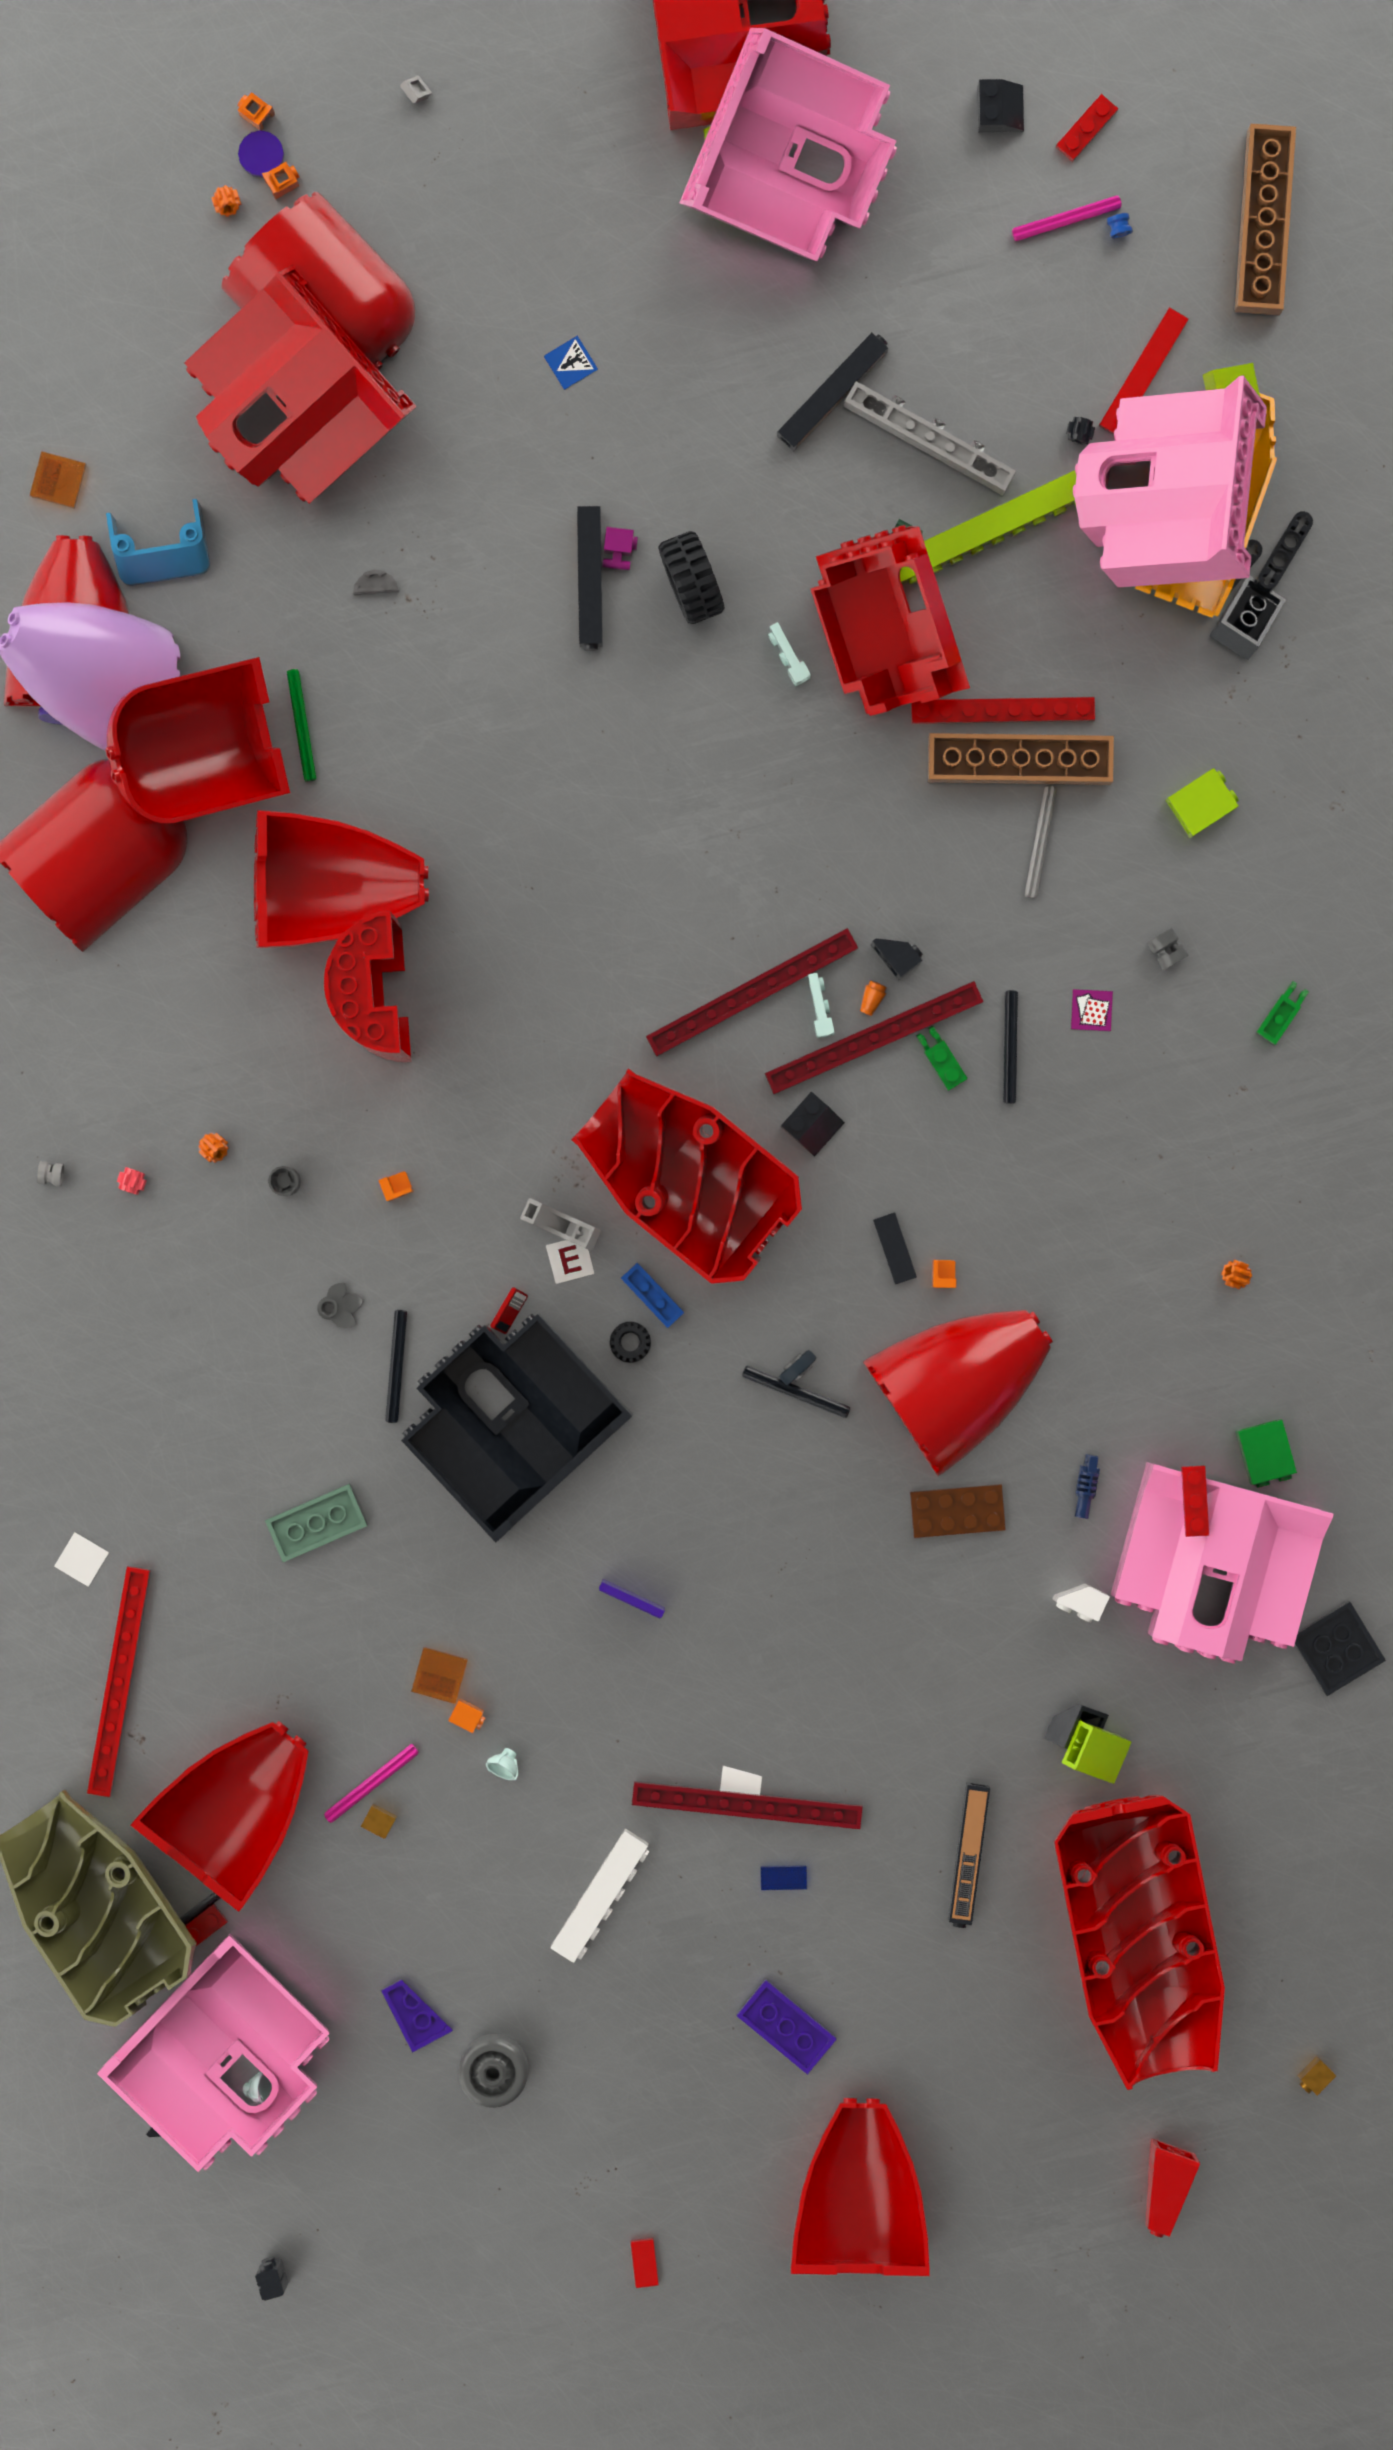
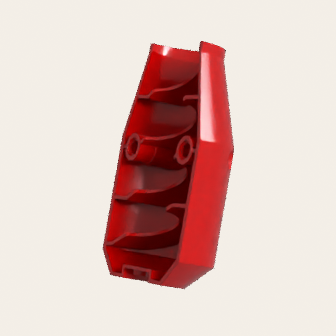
[571,1068,802,1284]

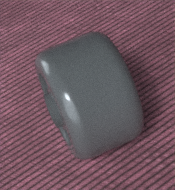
[458,2034,529,2108]

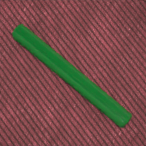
[287,669,316,782]

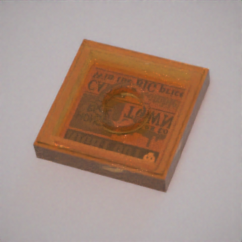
[30,451,86,509]
[411,1647,468,1704]

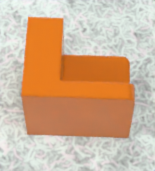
[378,1171,414,1202]
[932,1260,956,1288]

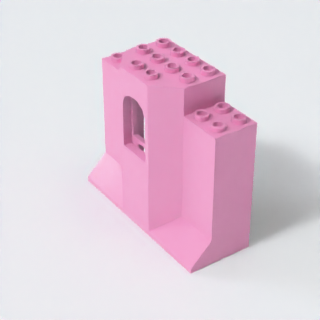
[679,28,897,261]
[1073,376,1267,588]
[1111,1462,1334,1664]
[97,1934,330,2172]

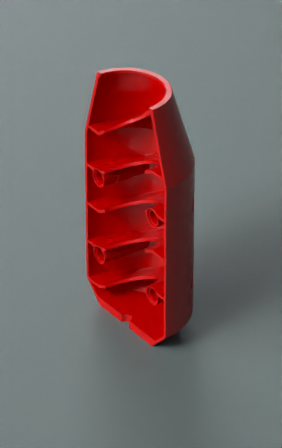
[1054,1795,1225,2090]

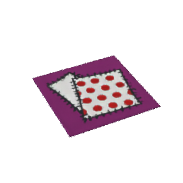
[1071,989,1113,1031]

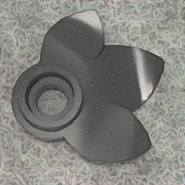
[317,1283,363,1328]

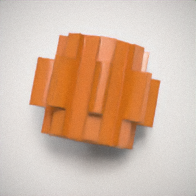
[211,185,241,217]
[198,1133,228,1163]
[1221,1260,1252,1290]

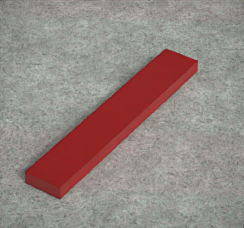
[1099,307,1189,435]

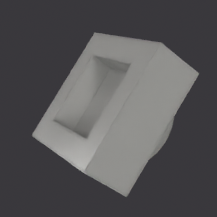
[400,75,432,104]

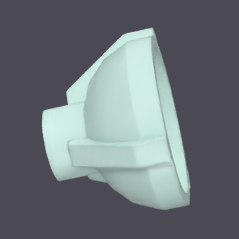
[486,1748,518,1780]
[243,2071,272,2104]

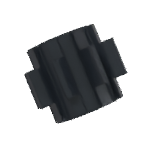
[1066,417,1095,445]

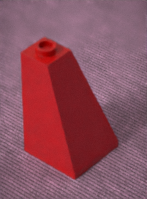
[1146,2139,1200,2238]

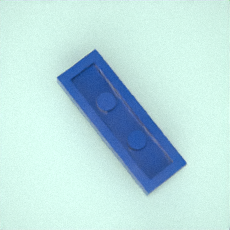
[621,1263,684,1328]

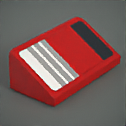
[490,1287,528,1334]

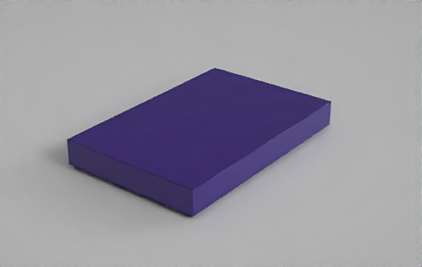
[599,1579,665,1619]

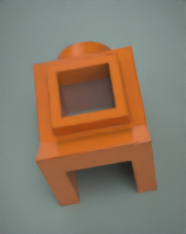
[237,92,275,131]
[262,162,300,200]

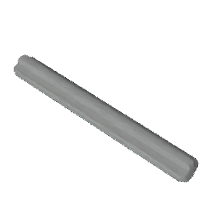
[1025,786,1057,898]

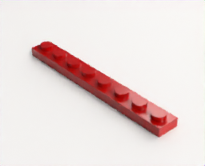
[911,697,1095,724]

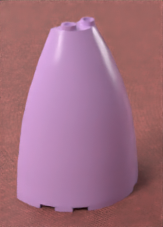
[0,602,180,751]

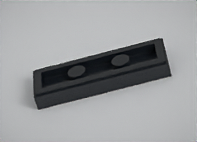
[873,1212,917,1285]

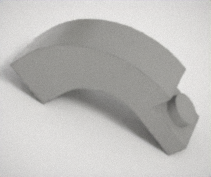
[520,1198,601,1251]

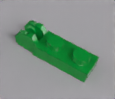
[1256,981,1309,1045]
[916,1025,968,1091]

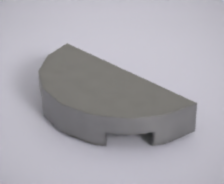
[353,569,399,595]

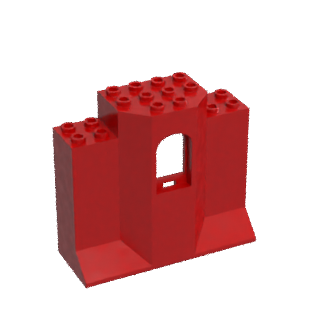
[653,0,831,130]
[184,265,417,504]

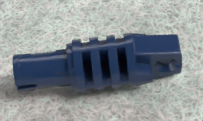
[1075,1454,1100,1519]

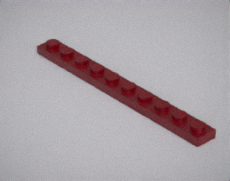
[646,928,858,1057]
[765,981,984,1094]
[632,1781,863,1829]

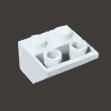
[1053,1584,1110,1623]

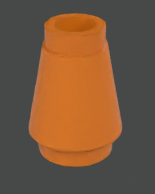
[860,980,887,1016]

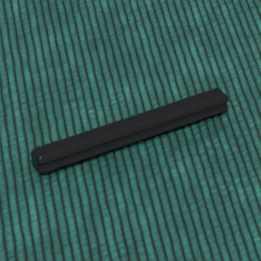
[1003,990,1018,1104]
[385,1310,407,1423]
[742,1366,850,1418]

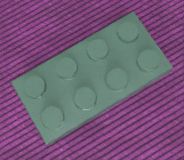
[265,1483,368,1562]

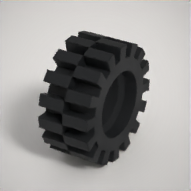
[609,1321,651,1363]

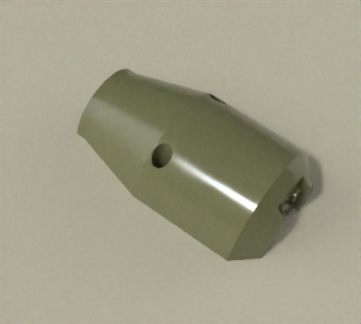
[0,1790,196,2027]

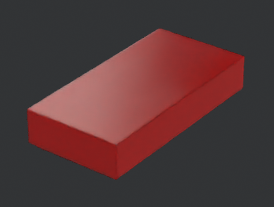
[631,2238,659,2288]

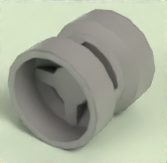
[37,1161,64,1186]

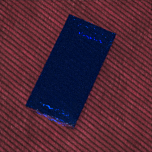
[761,1865,807,1890]

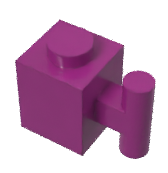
[602,527,638,570]

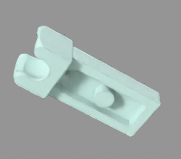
[768,622,811,687]
[808,973,835,1038]

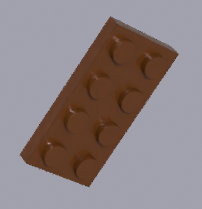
[910,1484,1006,1538]

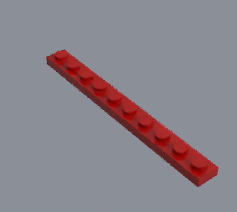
[87,1566,151,1797]

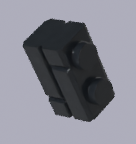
[255,2257,289,2301]

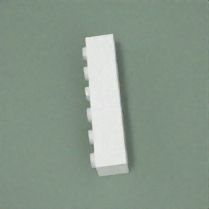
[551,1828,650,1963]

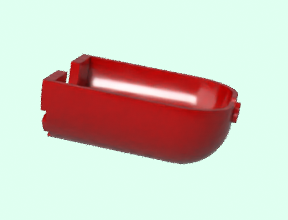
[221,192,415,370]
[106,657,290,823]
[0,759,187,952]

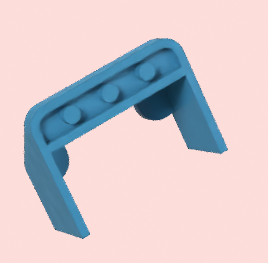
[106,499,210,586]

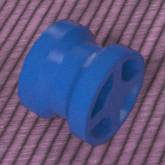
[1107,213,1133,238]

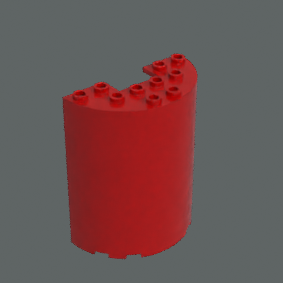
[324,911,412,1062]

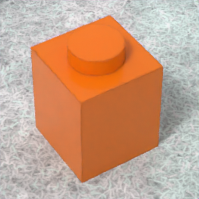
[448,1698,485,1733]

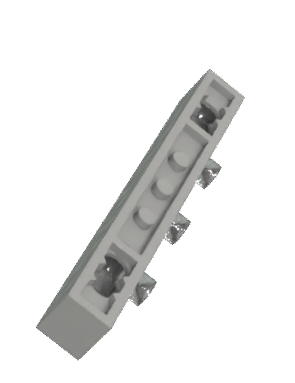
[844,381,1016,496]

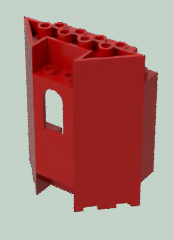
[810,525,970,716]

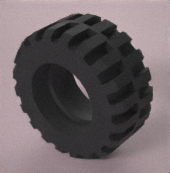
[658,531,725,624]

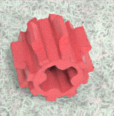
[116,1167,147,1195]

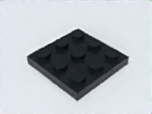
[1295,1601,1386,1696]

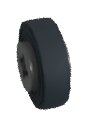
[779,1350,816,1385]

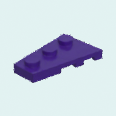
[381,1979,453,2053]

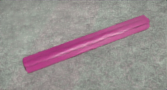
[1012,195,1122,241]
[324,1744,419,1823]

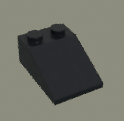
[1210,576,1286,660]

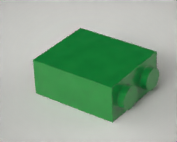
[1235,1419,1297,1488]

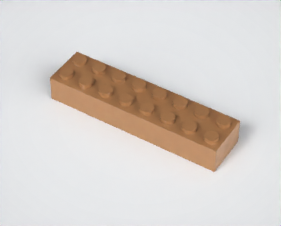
[1234,123,1296,315]
[928,733,1114,785]

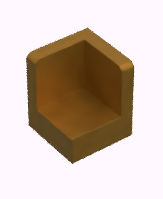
[361,1804,397,1839]

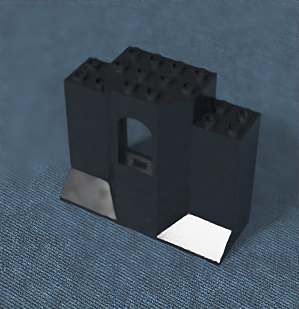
[401,1314,633,1543]

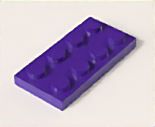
[736,1979,837,2075]

